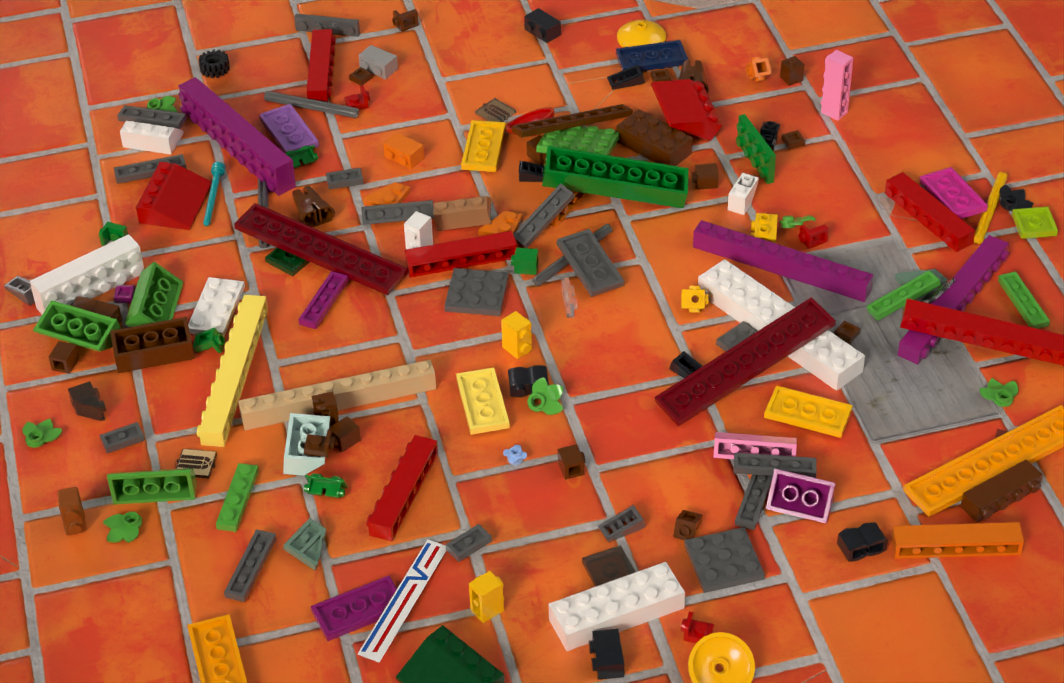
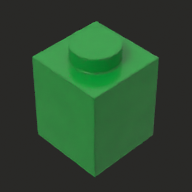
[511,247,539,275]

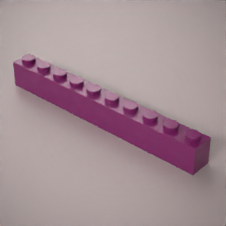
[693,220,874,302]
[897,235,1010,365]

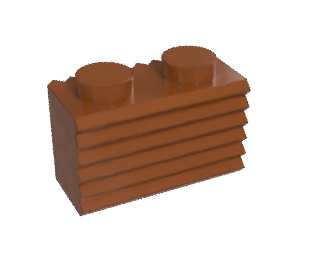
[57,487,87,535]

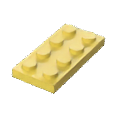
[456,368,510,435]

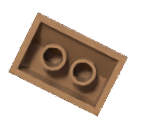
[433,196,491,231]

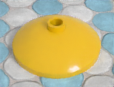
[617,20,666,48]
[688,632,755,683]

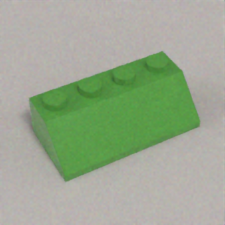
[125,262,183,327]
[33,300,121,352]
[107,468,197,505]

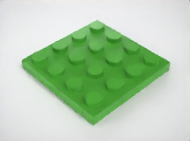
[536,126,619,155]

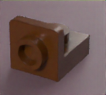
[392,9,419,32]
[304,429,335,457]
[673,510,703,540]

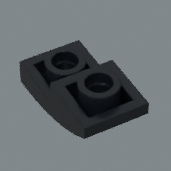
[760,121,780,151]

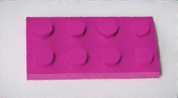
[920,167,988,219]

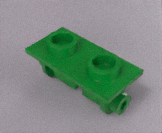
[285,145,318,168]
[304,473,348,499]

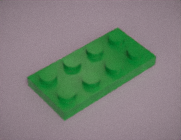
[736,114,776,184]

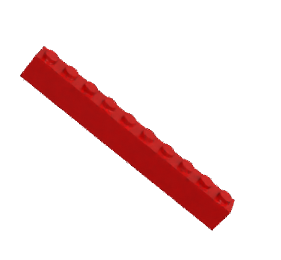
[900,299,1064,366]

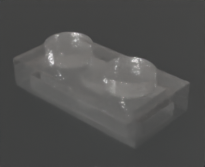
[561,278,577,318]

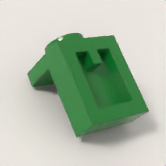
[99,222,128,246]
[193,327,225,353]

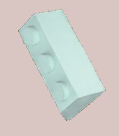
[283,413,330,476]

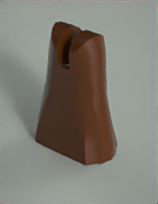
[678,60,709,93]
[292,186,335,227]

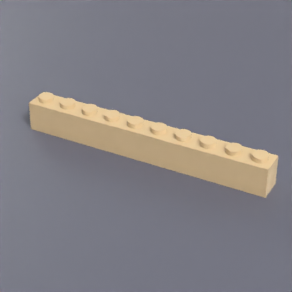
[238,360,436,431]

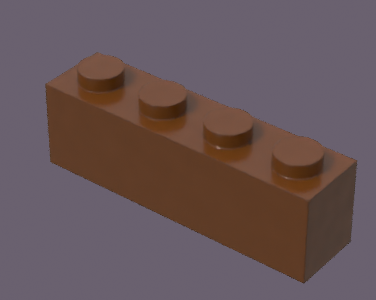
[960,459,1043,522]

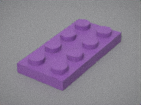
[259,104,319,153]

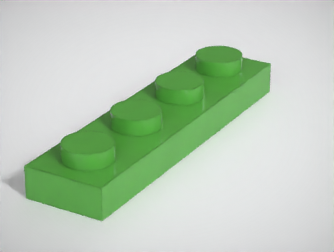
[866,270,941,321]
[998,271,1050,329]
[216,463,259,532]

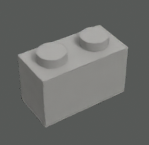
[359,45,398,79]

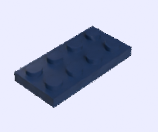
[616,40,688,71]

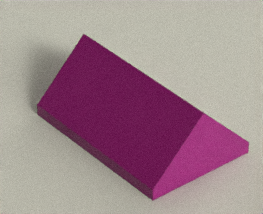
[766,469,836,523]

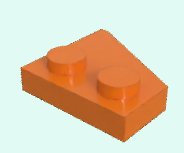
[363,182,411,206]
[478,211,522,236]

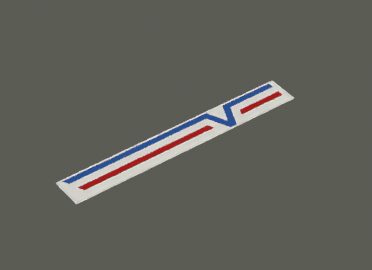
[358,539,446,662]

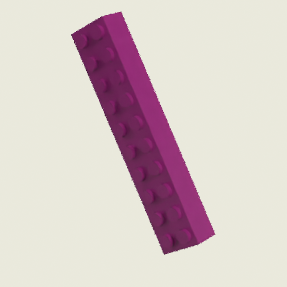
[178,77,296,196]

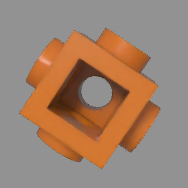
[746,56,771,82]

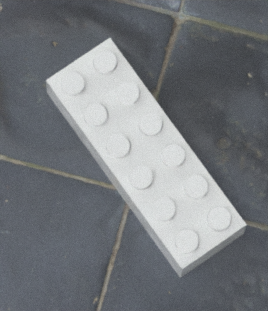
[30,234,144,314]
[549,562,685,651]

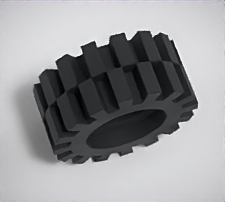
[198,49,230,78]

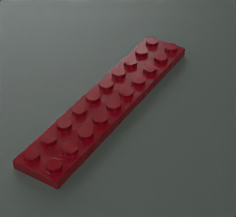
[234,203,408,295]
[655,297,836,426]

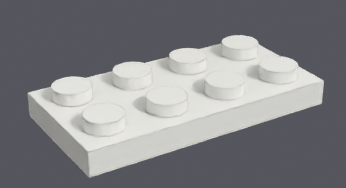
[188,277,245,336]

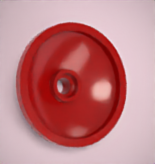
[506,107,555,136]

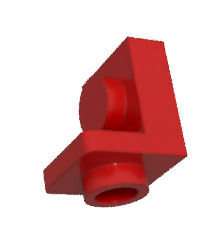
[344,86,370,110]
[798,224,829,249]
[681,611,714,643]

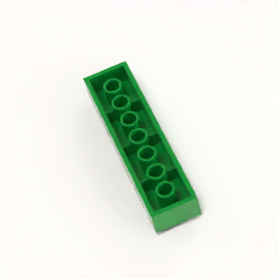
[542,146,689,209]

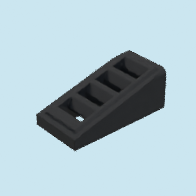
[607,65,645,90]
[519,161,544,182]
[669,351,703,378]

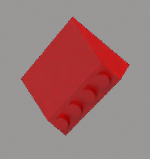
[651,79,722,141]
[136,162,212,230]

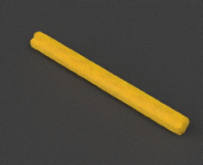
[974,172,1008,244]

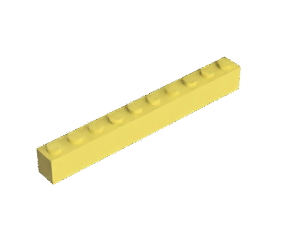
[197,295,268,447]

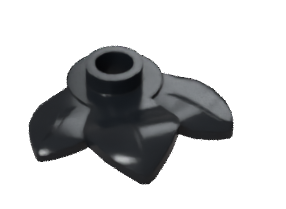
[999,185,1034,211]

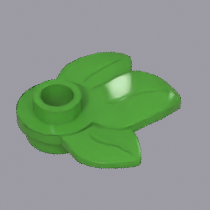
[147,96,178,113]
[779,215,816,228]
[527,377,564,415]
[979,378,1018,407]
[22,419,62,448]
[103,512,142,543]

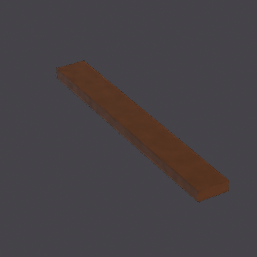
[511,104,633,138]

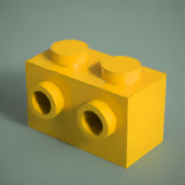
[750,213,778,243]
[501,311,532,359]
[469,571,505,623]

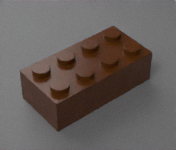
[616,109,693,166]
[110,317,195,373]

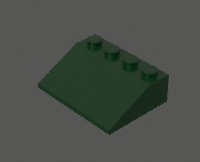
[396,625,505,683]

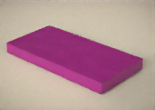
[311,576,397,641]

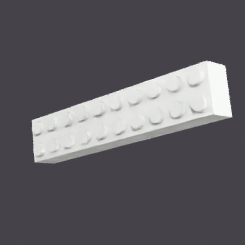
[698,259,865,391]

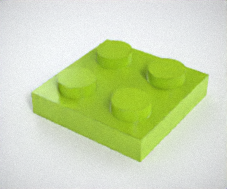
[1012,207,1058,239]

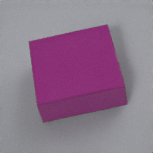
[114,285,136,303]

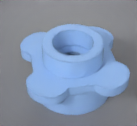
[503,445,527,465]

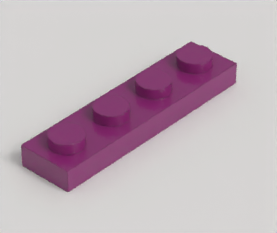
[298,271,349,329]

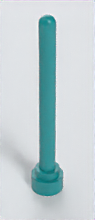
[203,162,226,226]

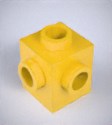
[681,286,708,313]

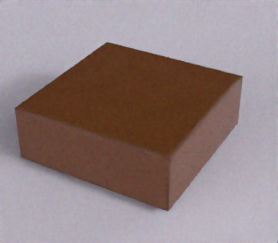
[349,67,373,86]
[650,69,671,82]
[782,130,805,149]
[834,320,861,344]

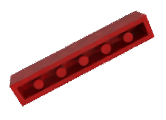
[306,29,336,102]
[885,172,975,252]
[404,231,517,278]
[366,435,438,542]

